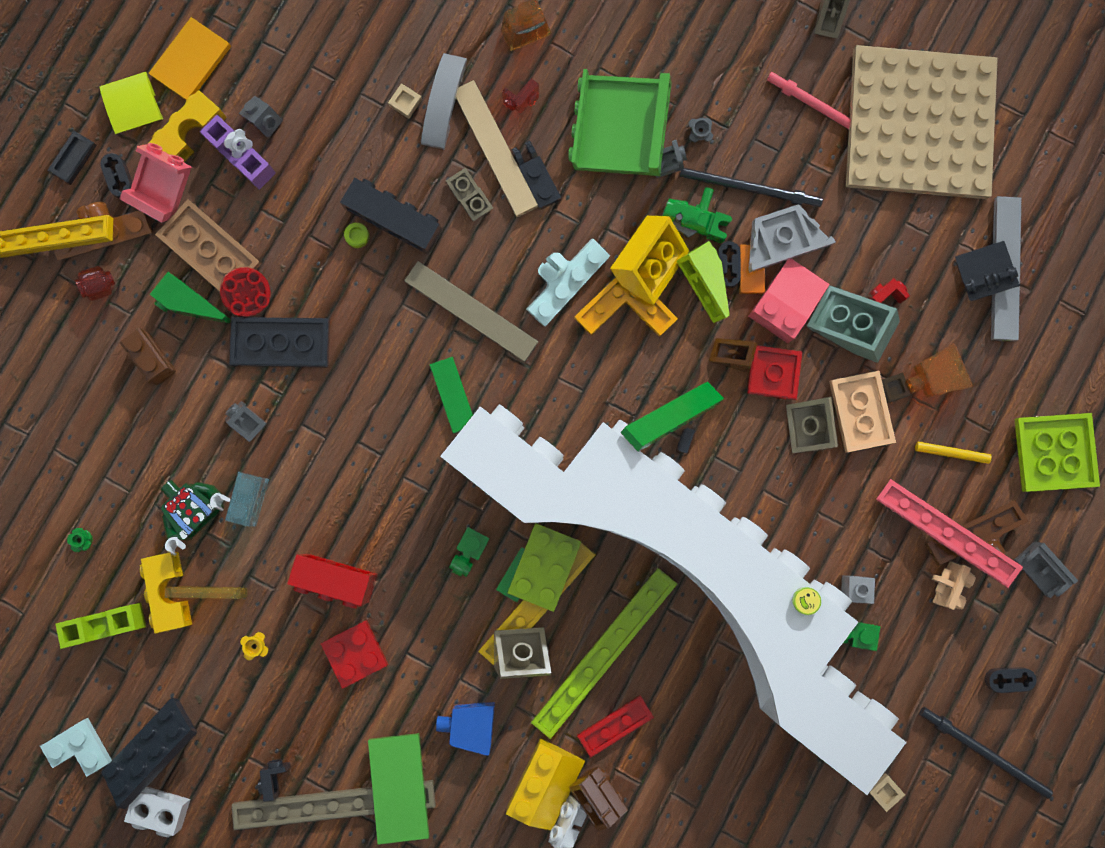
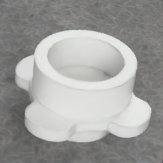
[224,129,253,158]

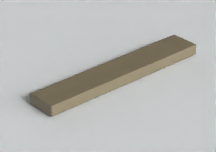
[405,261,538,362]

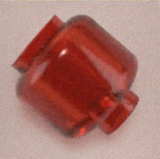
[75,266,115,301]

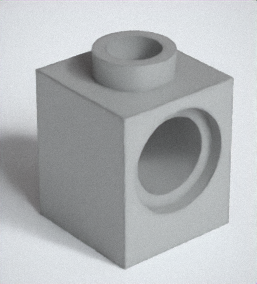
[841,575,875,604]

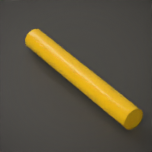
[915,442,991,464]

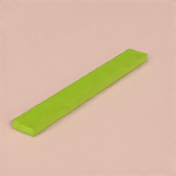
[531,568,677,739]

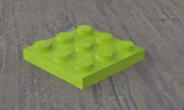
[1014,413,1100,492]

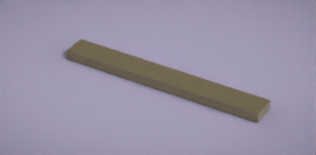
[232,780,436,830]

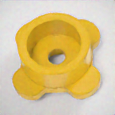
[240,632,269,660]

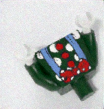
[161,480,230,556]

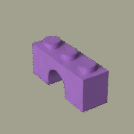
[200,115,276,190]

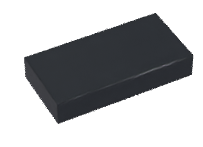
[48,131,97,185]

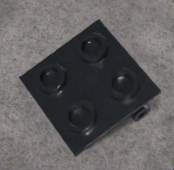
[955,241,1020,302]

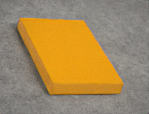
[149,17,232,100]

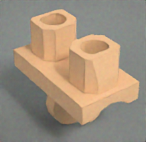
[932,561,976,610]

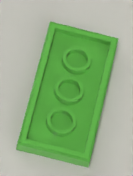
[368,733,429,844]

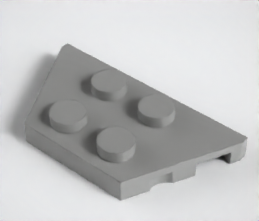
[748,204,836,273]

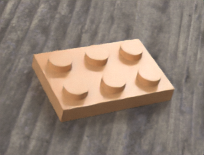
[829,371,896,453]

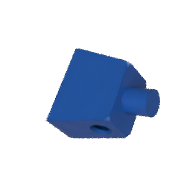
[436,702,495,755]

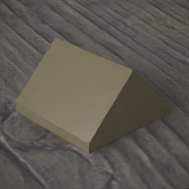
[786,397,838,453]
[494,627,551,679]

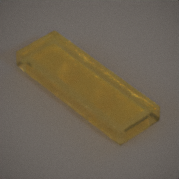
[165,586,247,599]

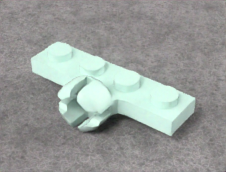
[526,239,610,326]

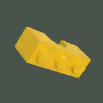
[149,90,227,162]
[140,552,192,633]

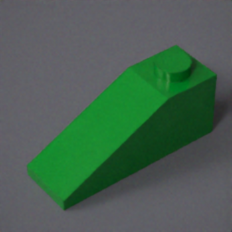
[149,272,231,324]

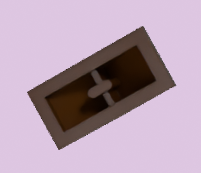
[709,338,757,372]

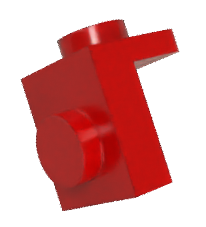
[869,278,910,303]

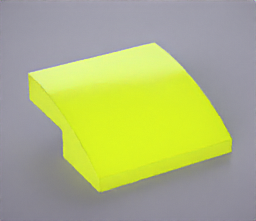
[100,72,163,134]

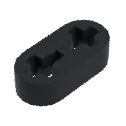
[100,153,133,199]
[717,241,741,289]
[985,667,1037,693]

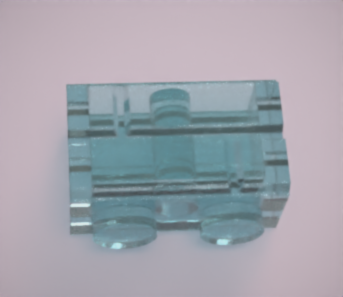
[225,472,269,527]

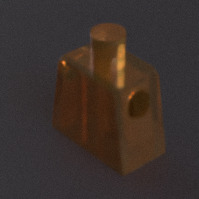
[906,343,973,398]

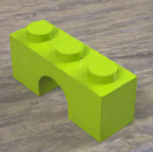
[55,603,146,649]

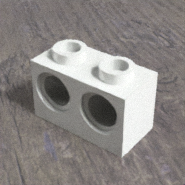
[124,787,190,837]

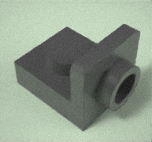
[225,401,266,442]

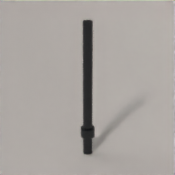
[679,168,823,207]
[919,707,1053,799]

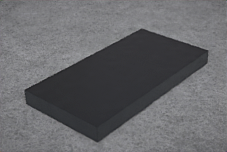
[229,317,330,368]

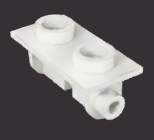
[549,794,587,848]

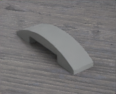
[421,53,467,150]

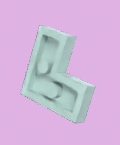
[40,718,112,777]

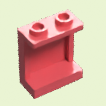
[120,143,192,222]

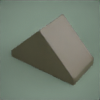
[814,0,850,39]

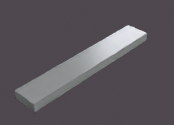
[991,196,1021,342]

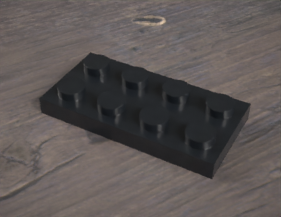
[101,697,197,809]

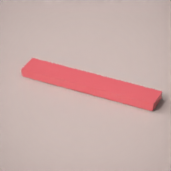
[876,479,1023,588]

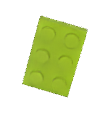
[508,523,581,612]

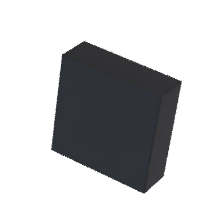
[676,427,695,455]

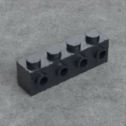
[340,177,442,255]

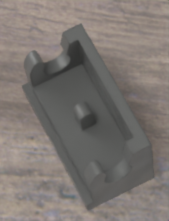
[1014,542,1078,598]

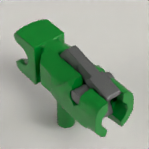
[662,187,732,243]

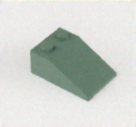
[807,285,900,363]

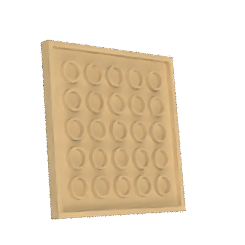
[846,45,997,199]

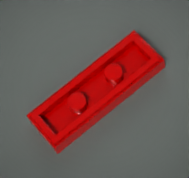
[577,695,654,758]

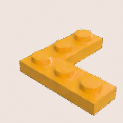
[574,278,678,337]

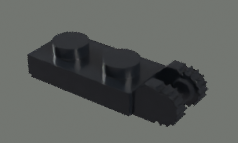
[511,140,561,210]

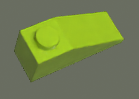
[677,241,730,323]

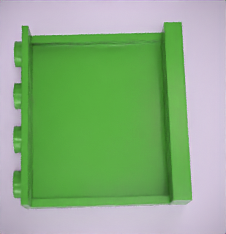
[569,69,672,176]

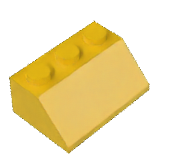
[610,215,689,305]
[506,738,585,830]

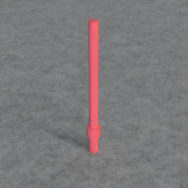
[767,72,851,129]

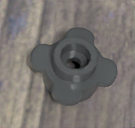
[688,118,713,142]

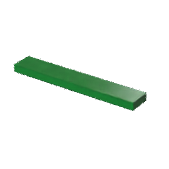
[620,381,724,452]

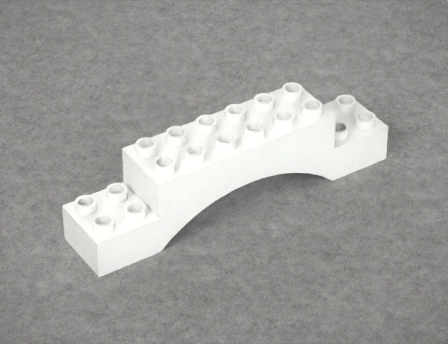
[441,404,906,795]

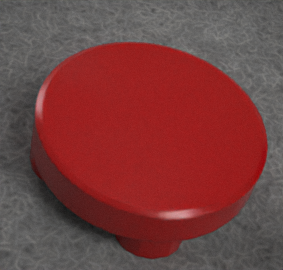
[220,267,270,317]

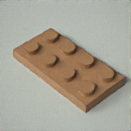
[155,199,262,291]

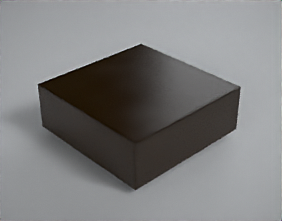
[882,372,912,404]

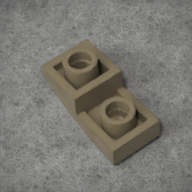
[445,168,493,221]

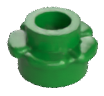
[67,528,93,552]

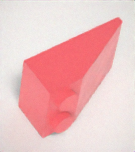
[748,259,829,343]

